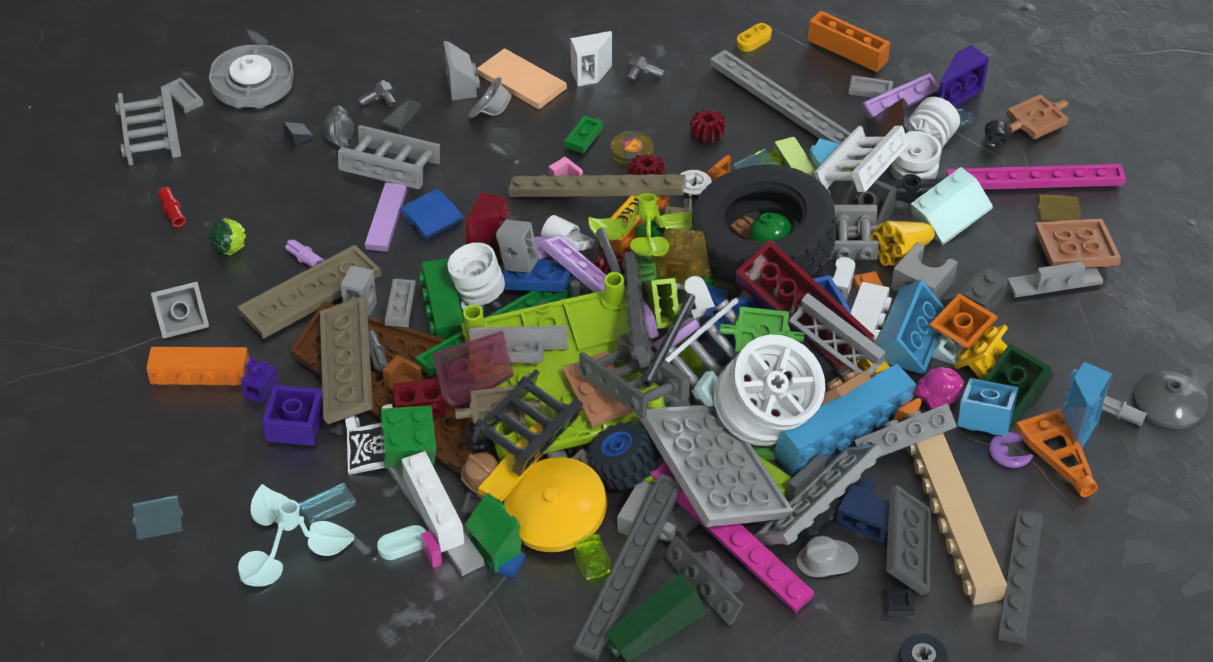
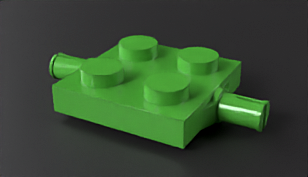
[720,307,804,356]

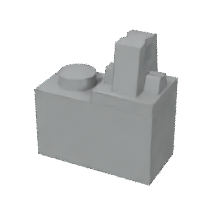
[617,481,676,542]

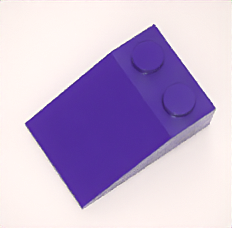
[938,45,989,106]

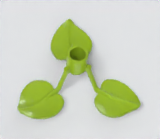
[588,193,693,256]

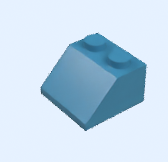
[958,378,1018,436]

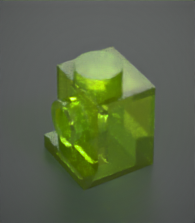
[574,533,611,580]

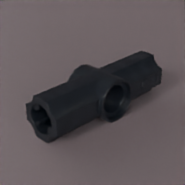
[879,174,944,204]

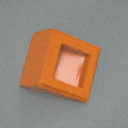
[706,155,731,181]
[893,398,922,423]

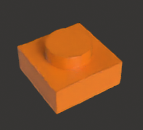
[853,271,883,292]

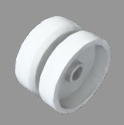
[890,131,941,180]

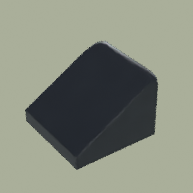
[283,122,314,146]

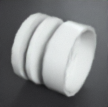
[908,97,960,150]
[447,243,505,305]

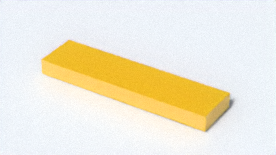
[478,421,543,502]

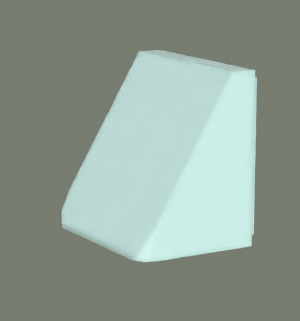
[931,335,963,364]

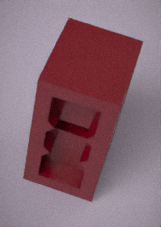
[393,378,446,418]

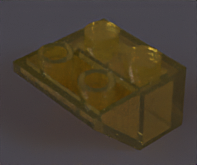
[654,228,711,284]

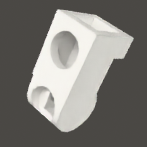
[831,257,855,301]
[684,276,715,325]

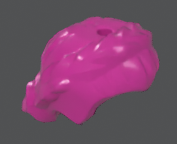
[914,367,964,410]

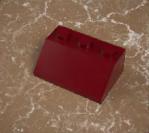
[465,192,511,264]

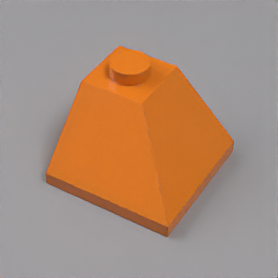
[930,294,998,350]

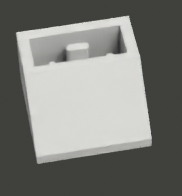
[571,31,612,86]

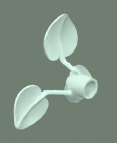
[238,484,354,586]

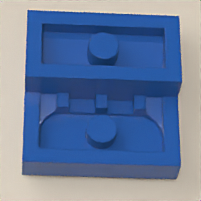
[399,189,463,240]

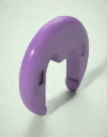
[989,432,1033,468]

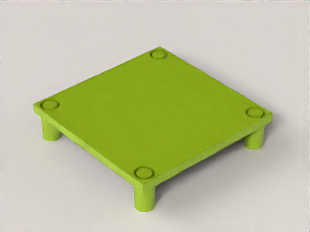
[461,272,666,462]

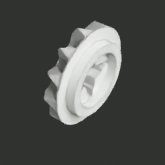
[680,170,711,198]

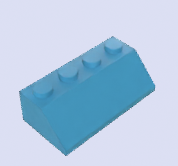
[876,279,945,374]

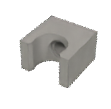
[891,242,958,299]

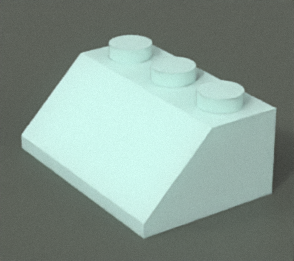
[911,167,993,246]

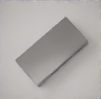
[848,76,893,98]
[164,78,203,113]

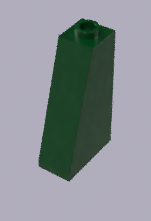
[605,573,707,662]

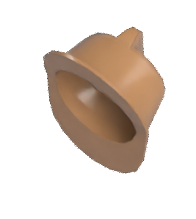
[461,453,505,502]

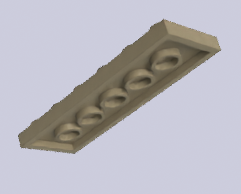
[238,245,381,339]
[320,296,373,424]

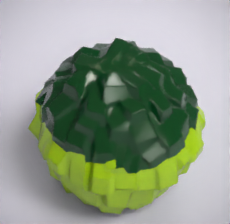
[208,218,246,256]

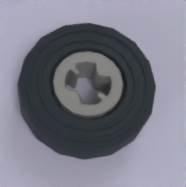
[898,634,948,662]

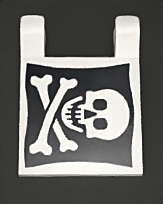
[345,404,393,475]

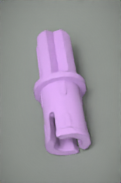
[285,240,324,268]

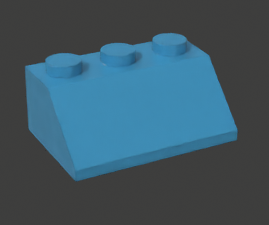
[1062,362,1112,448]

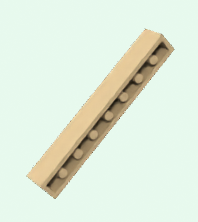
[907,433,1007,605]

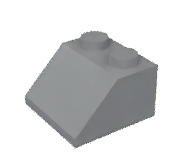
[443,41,480,101]
[150,282,209,339]

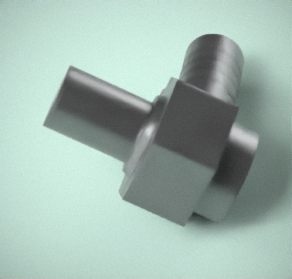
[627,55,664,82]
[358,80,396,107]

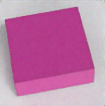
[421,530,442,568]

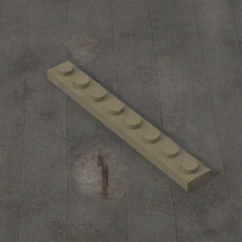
[508,174,686,197]

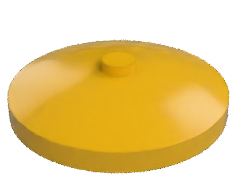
[504,457,607,552]

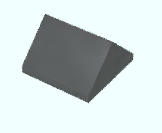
[842,180,897,225]

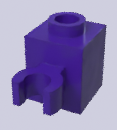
[241,357,279,403]

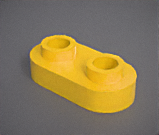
[737,23,772,52]

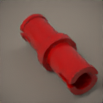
[157,187,186,227]

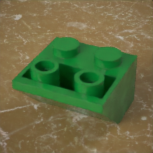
[465,493,522,573]

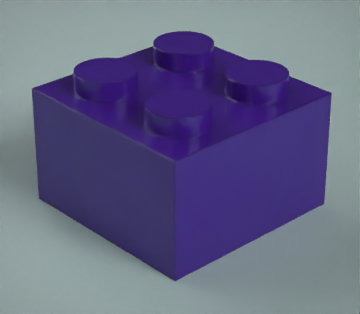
[262,385,323,446]

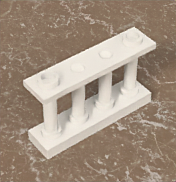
[814,126,909,192]

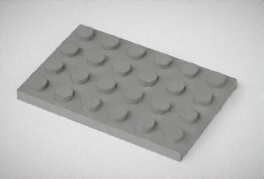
[638,405,794,527]

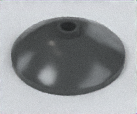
[1133,371,1208,429]

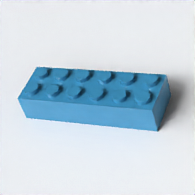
[774,364,916,477]

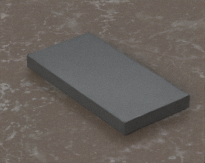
[886,485,931,596]

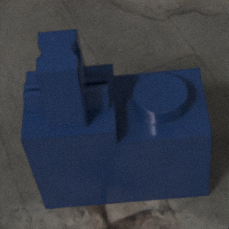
[836,477,889,543]

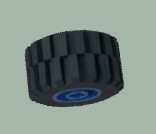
[588,422,658,490]

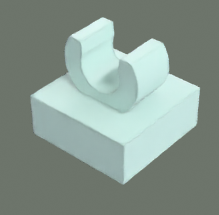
[691,371,718,407]

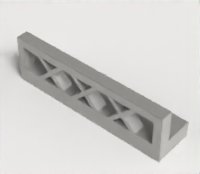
[789,293,886,376]

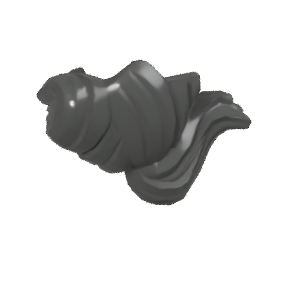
[322,105,354,148]

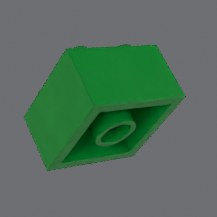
[380,406,436,467]

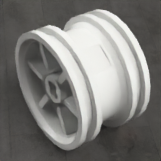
[713,335,825,446]

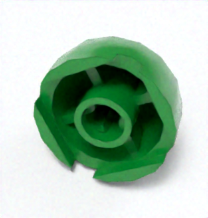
[749,213,794,242]

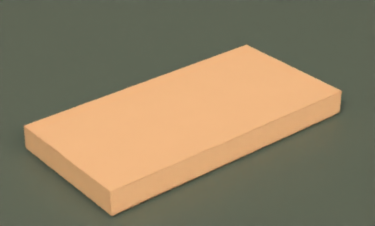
[477,48,567,109]

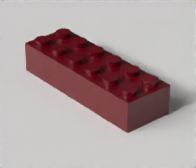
[736,240,874,377]

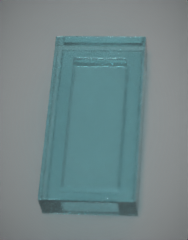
[299,483,356,526]

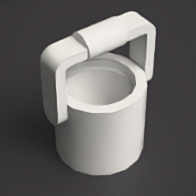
[541,215,595,251]

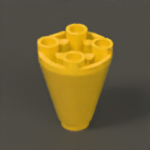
[870,221,935,266]

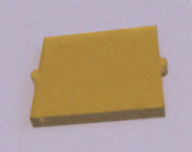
[1037,194,1082,222]

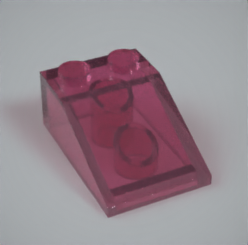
[433,331,514,407]

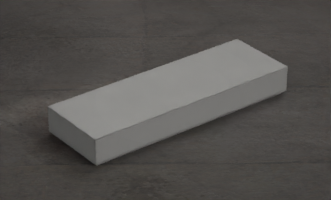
[385,279,416,327]

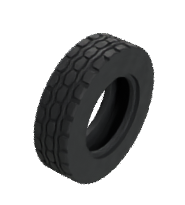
[692,164,836,287]

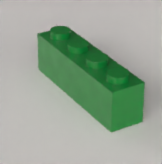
[419,258,464,340]

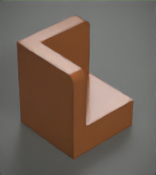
[382,355,422,390]

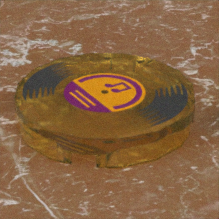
[611,131,654,165]

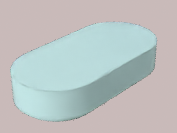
[377,525,427,560]

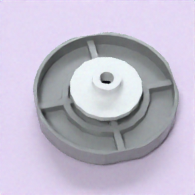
[209,45,294,108]

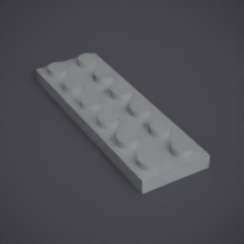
[753,444,883,546]

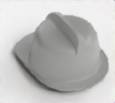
[468,77,511,118]
[797,536,859,578]

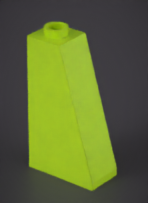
[642,278,679,329]

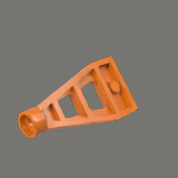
[1015,408,1098,497]

